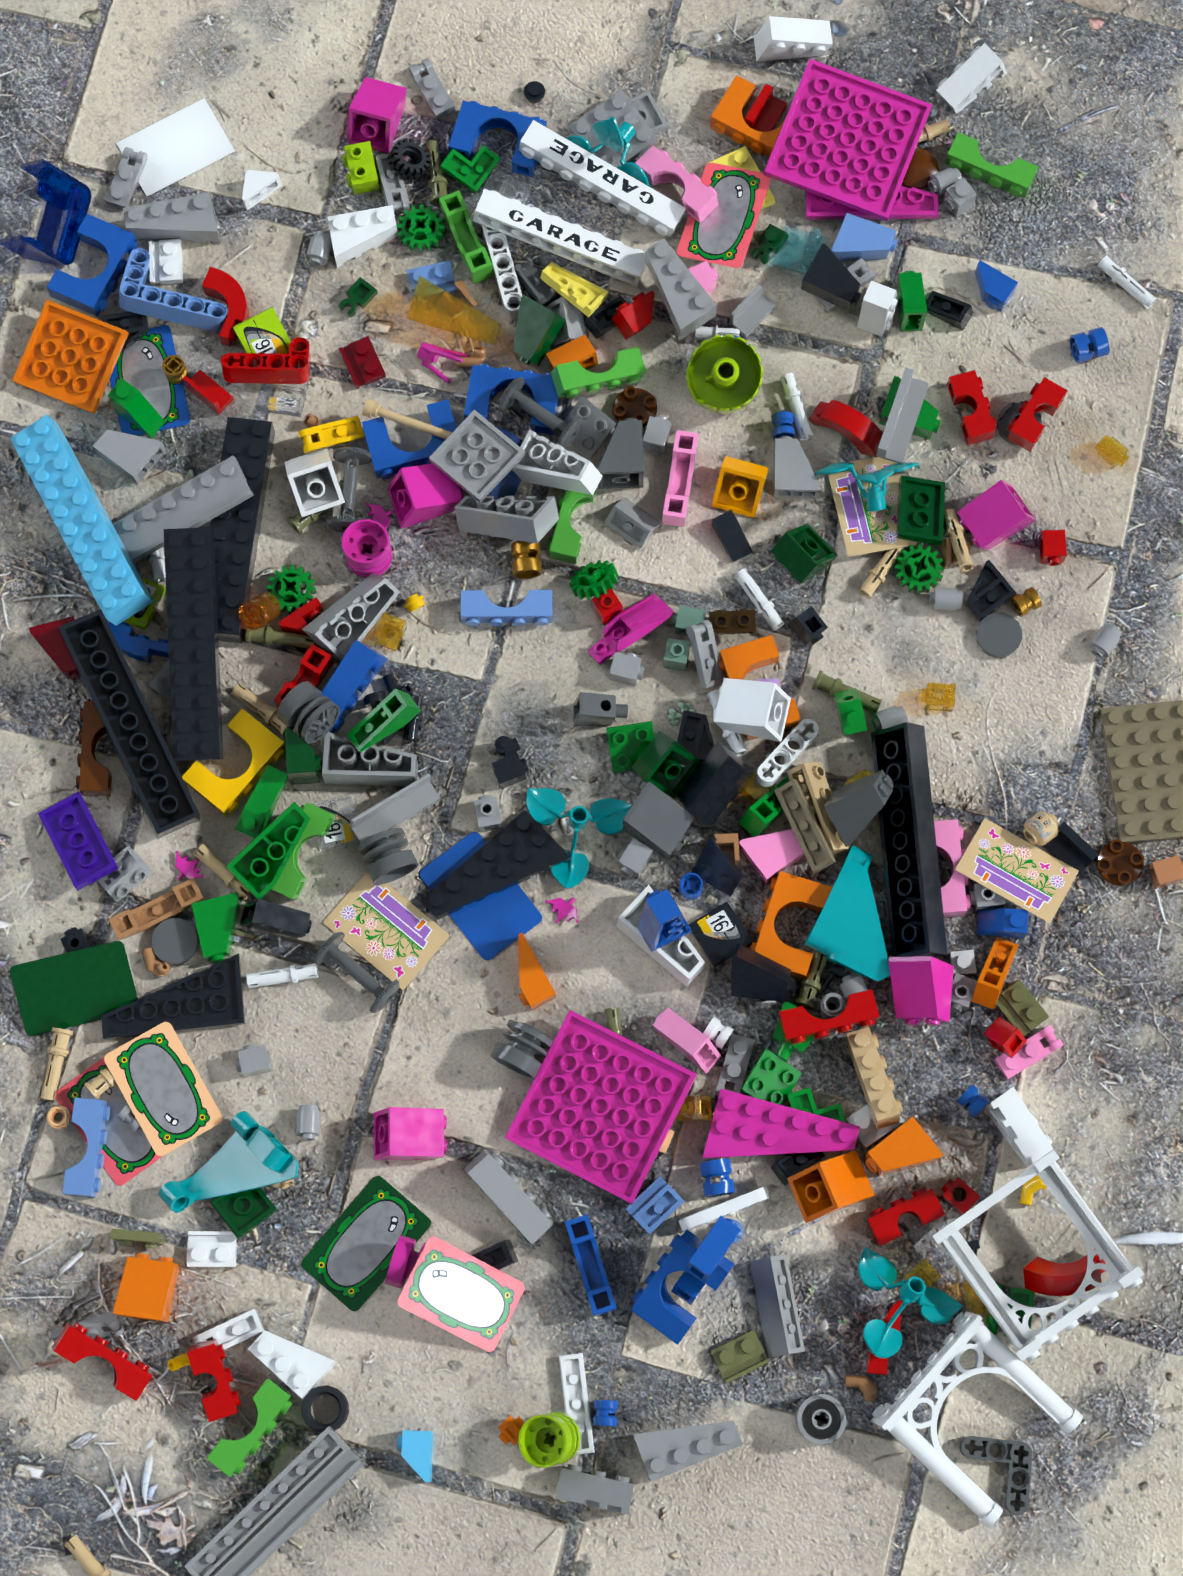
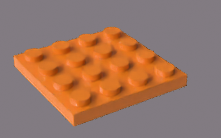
[12,299,129,415]

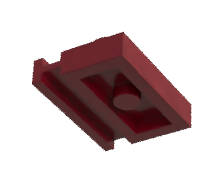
[339,336,386,389]

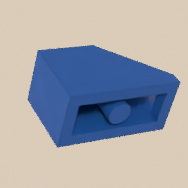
[975,260,1018,312]
[977,908,1029,939]

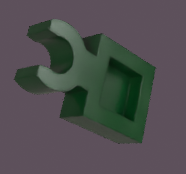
[751,224,789,265]
[339,277,378,318]

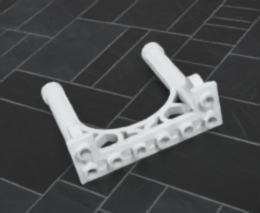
[870,1311,1083,1527]

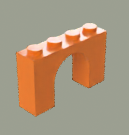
[710,75,786,158]
[718,635,801,741]
[750,871,833,979]

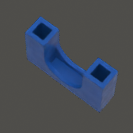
[448,100,547,177]
[46,214,138,317]
[464,364,559,435]
[362,399,456,479]
[671,1216,741,1305]
[631,1229,734,1345]

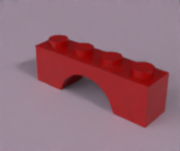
[778,989,880,1045]
[51,1322,153,1401]

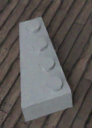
[123,192,220,243]
[645,238,717,340]
[454,496,559,543]
[462,1150,553,1244]
[633,1421,743,1482]

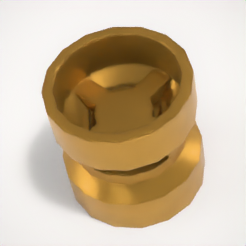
[162,355,188,384]
[1010,587,1042,617]

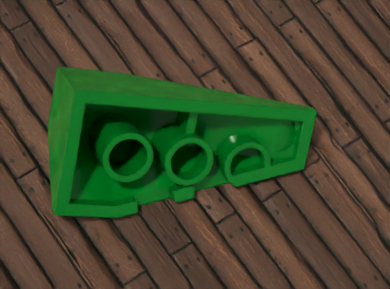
[226,801,311,899]

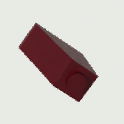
[29,616,80,680]

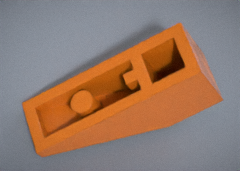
[518,933,556,1010]
[971,937,1019,1010]

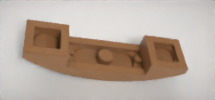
[108,878,204,940]

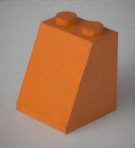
[863,1116,944,1176]
[787,1151,875,1223]
[113,1253,179,1323]

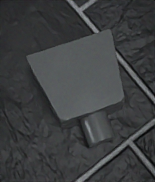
[573,692,628,726]

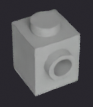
[943,178,977,217]
[643,416,671,454]
[609,652,645,686]
[474,795,502,833]
[617,838,653,878]
[969,884,1006,911]
[950,973,977,1012]
[235,1044,273,1078]

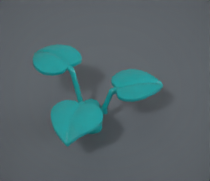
[565,116,652,188]
[815,462,920,511]
[526,788,632,889]
[858,1247,962,1358]

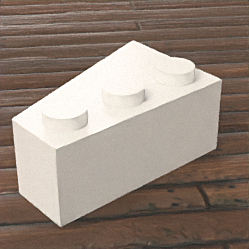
[754,16,833,62]
[936,43,1007,114]
[328,205,398,268]
[857,281,898,337]
[984,1087,1053,1168]
[248,1330,337,1399]

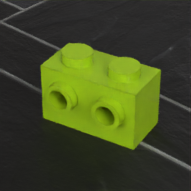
[342,141,380,195]

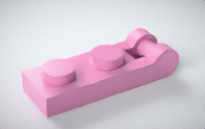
[994,1025,1064,1080]

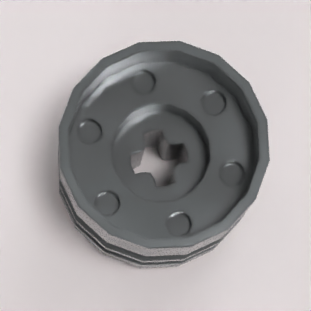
[277,681,340,744]
[358,828,419,885]
[490,1020,553,1079]

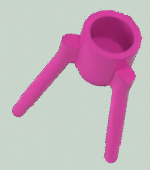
[417,342,470,383]

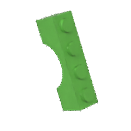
[945,132,1039,198]
[439,190,494,284]
[551,347,647,399]
[546,488,597,564]
[271,802,336,899]
[206,1378,293,1477]

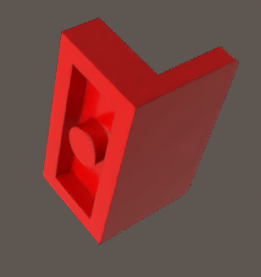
[745,84,787,132]
[183,369,234,415]

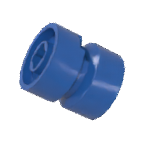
[1069,327,1110,363]
[700,1159,735,1198]

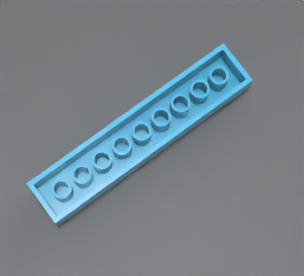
[10,414,154,626]

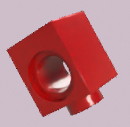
[1039,530,1067,566]
[591,589,623,626]
[984,1016,1027,1058]
[940,1177,981,1216]

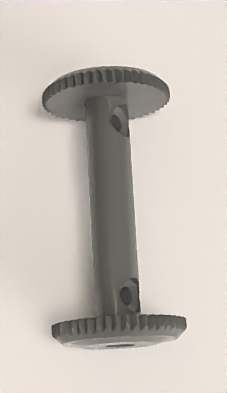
[499,377,582,449]
[326,447,372,533]
[314,932,400,1013]

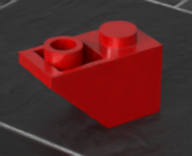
[611,290,655,340]

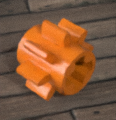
[498,1415,525,1446]

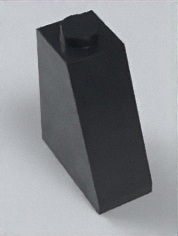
[801,243,861,312]
[239,899,312,938]
[731,944,795,1002]

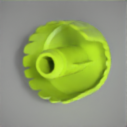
[686,334,763,414]

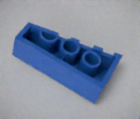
[322,640,388,733]
[638,889,693,952]

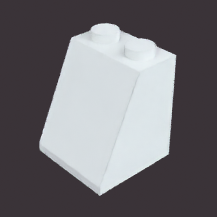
[284,448,345,517]
[713,678,791,742]

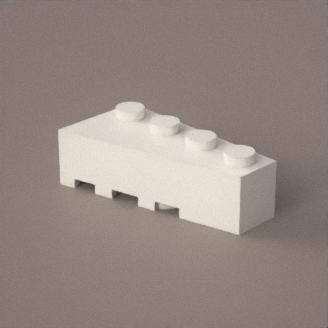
[512,429,602,495]
[616,885,705,987]

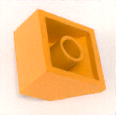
[711,456,769,518]

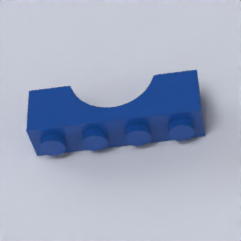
[565,1214,617,1317]

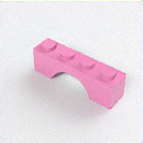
[635,145,718,223]
[662,430,699,527]
[934,819,971,917]

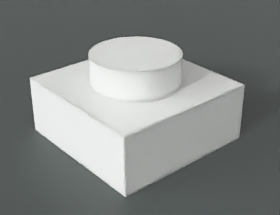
[949,950,977,976]

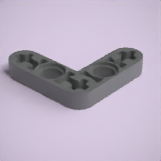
[960,1436,1032,1515]

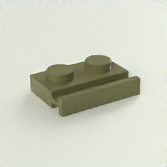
[995,979,1049,1036]
[110,1229,165,1249]
[710,1330,770,1384]

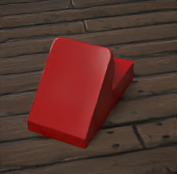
[278,597,324,635]

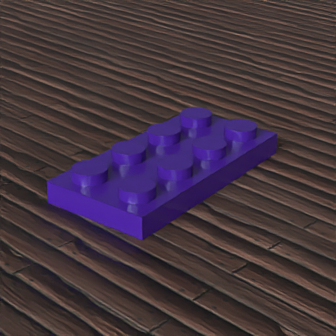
[38,791,119,891]

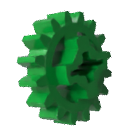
[397,204,445,253]
[894,544,945,594]
[569,560,619,600]
[266,564,317,615]

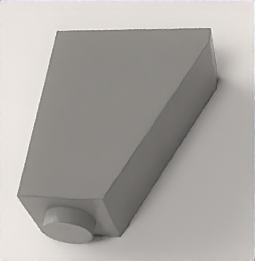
[93,429,166,484]
[774,436,820,498]

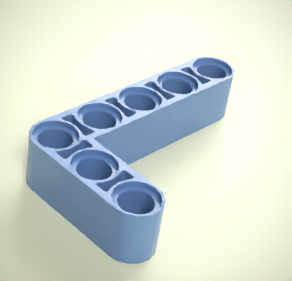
[119,248,227,332]

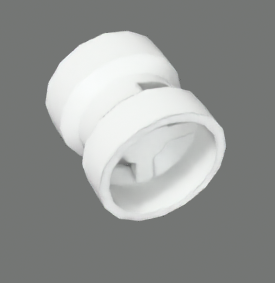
[703,1017,734,1049]

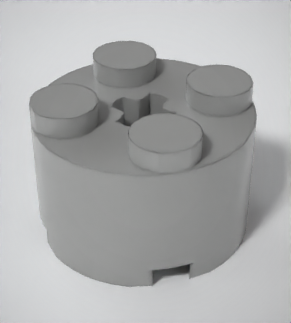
[795,1394,846,1445]

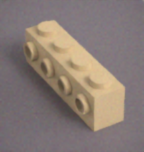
[787,762,850,856]
[846,1027,903,1130]

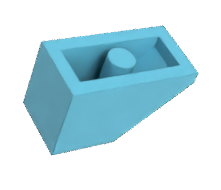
[397,1430,434,1482]

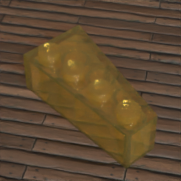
[407,276,502,346]

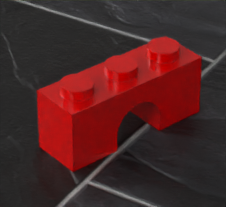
[947,370,997,446]
[1007,377,1068,452]
[274,644,334,708]
[866,1187,946,1247]
[187,1338,241,1422]

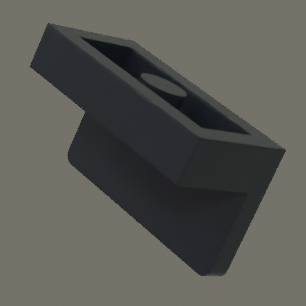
[1043,822,1098,877]

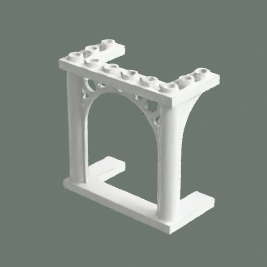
[932,1150,1145,1363]

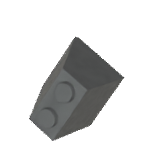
[598,418,644,489]
[824,769,893,847]
[623,782,696,860]

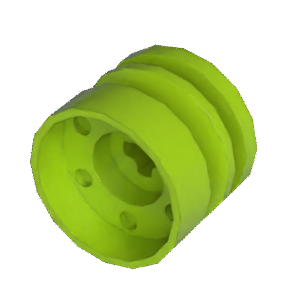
[518,1412,581,1468]

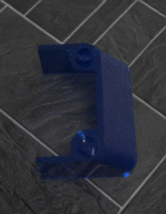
[0,159,92,266]

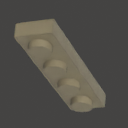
[774,779,836,873]

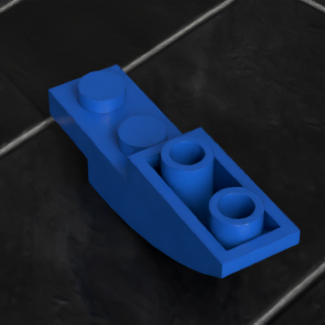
[106,619,169,663]

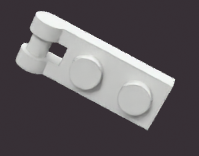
[193,1309,264,1350]

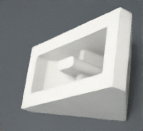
[242,170,282,211]

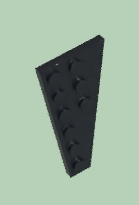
[421,810,572,920]
[101,953,246,1040]

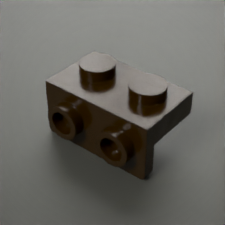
[708,609,756,635]

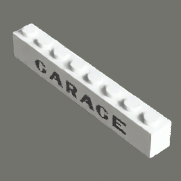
[519,120,686,238]
[473,189,646,287]

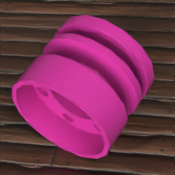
[342,519,393,578]
[385,1235,426,1289]

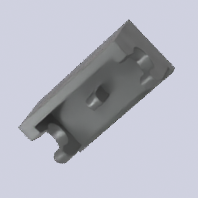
[514,258,558,307]

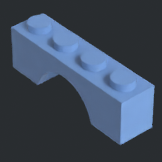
[461,590,553,626]
[62,1098,110,1198]

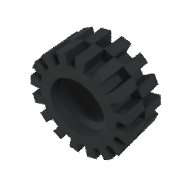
[387,138,430,182]

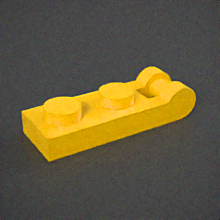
[298,416,365,454]

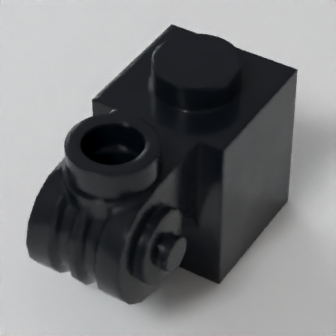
[492,736,529,789]

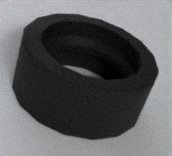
[301,1386,349,1433]

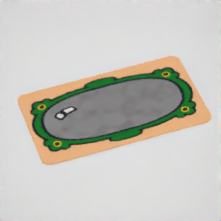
[104,1022,223,1156]

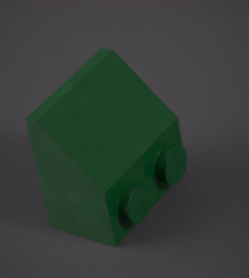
[771,523,838,583]
[285,728,323,785]
[632,731,702,798]

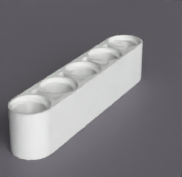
[482,225,522,320]

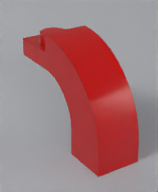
[202,267,249,347]
[808,400,883,458]
[1023,1248,1106,1296]

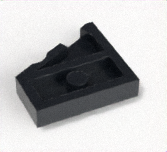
[101,311,150,353]
[965,560,1016,621]
[677,710,714,762]
[691,835,743,897]

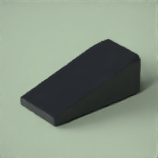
[926,291,973,330]
[584,296,626,339]
[711,510,753,563]
[771,1152,825,1186]
[471,1240,518,1270]

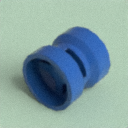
[771,411,795,439]
[679,873,703,900]
[957,1084,990,1118]
[593,1400,618,1426]

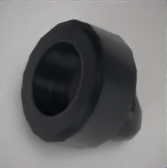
[363,691,386,710]

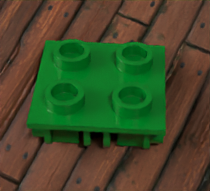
[606,721,654,773]
[741,1048,802,1105]

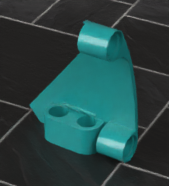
[804,845,890,982]
[159,1111,299,1213]

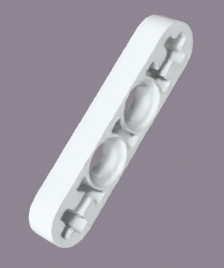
[755,719,819,787]
[678,1187,770,1232]

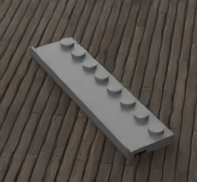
[113,456,254,563]
[184,1426,365,1576]

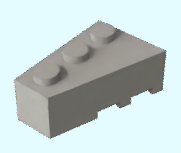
[555,1464,634,1515]

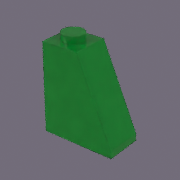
[897,271,927,332]
[879,375,941,440]
[108,378,166,439]
[192,892,242,963]

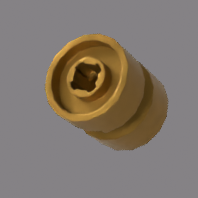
[511,540,542,579]

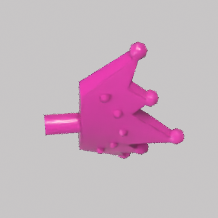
[365,502,393,531]
[175,851,204,880]
[545,897,579,924]

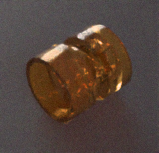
[239,593,280,630]

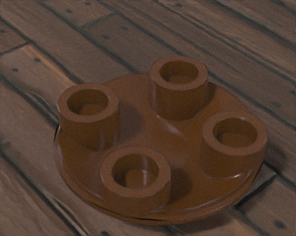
[901,148,939,189]
[613,386,657,428]
[1096,839,1144,886]

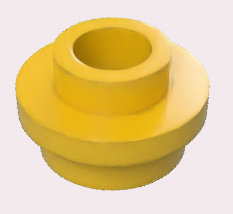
[403,593,425,613]

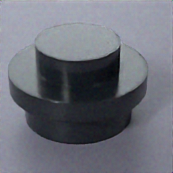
[524,81,545,103]

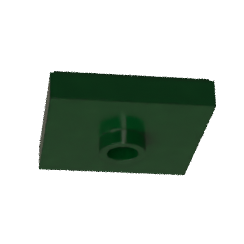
[210,1188,277,1240]

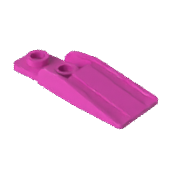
[588,594,674,665]

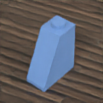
[831,213,898,261]

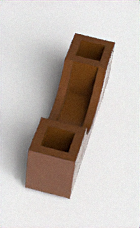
[76,701,112,796]

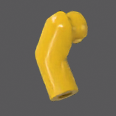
[1019,1175,1047,1206]
[167,1353,191,1372]

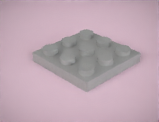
[568,89,659,168]
[429,410,525,503]

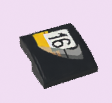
[689,902,753,968]

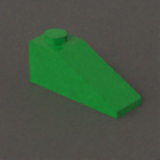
[346,689,421,752]
[235,765,288,838]
[739,776,790,837]

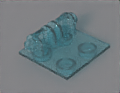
[772,226,827,274]

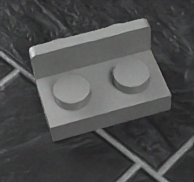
[97,845,152,902]

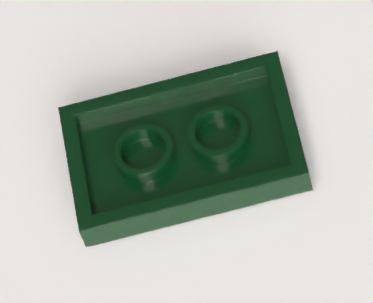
[896,475,945,545]

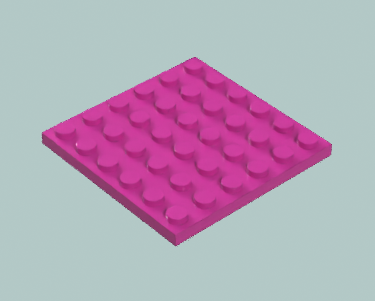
[763,59,932,222]
[505,1010,697,1204]

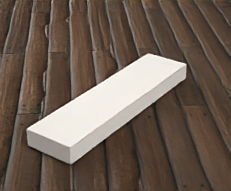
[559,1353,595,1455]

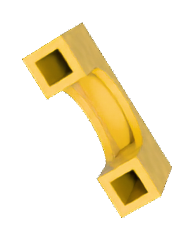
[182,708,286,817]

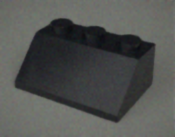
[677,741,754,825]

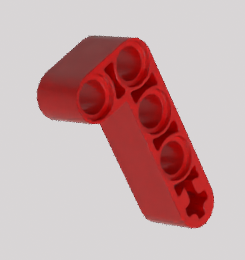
[221,337,311,384]

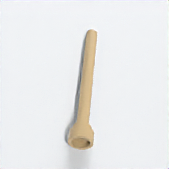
[362,398,453,440]

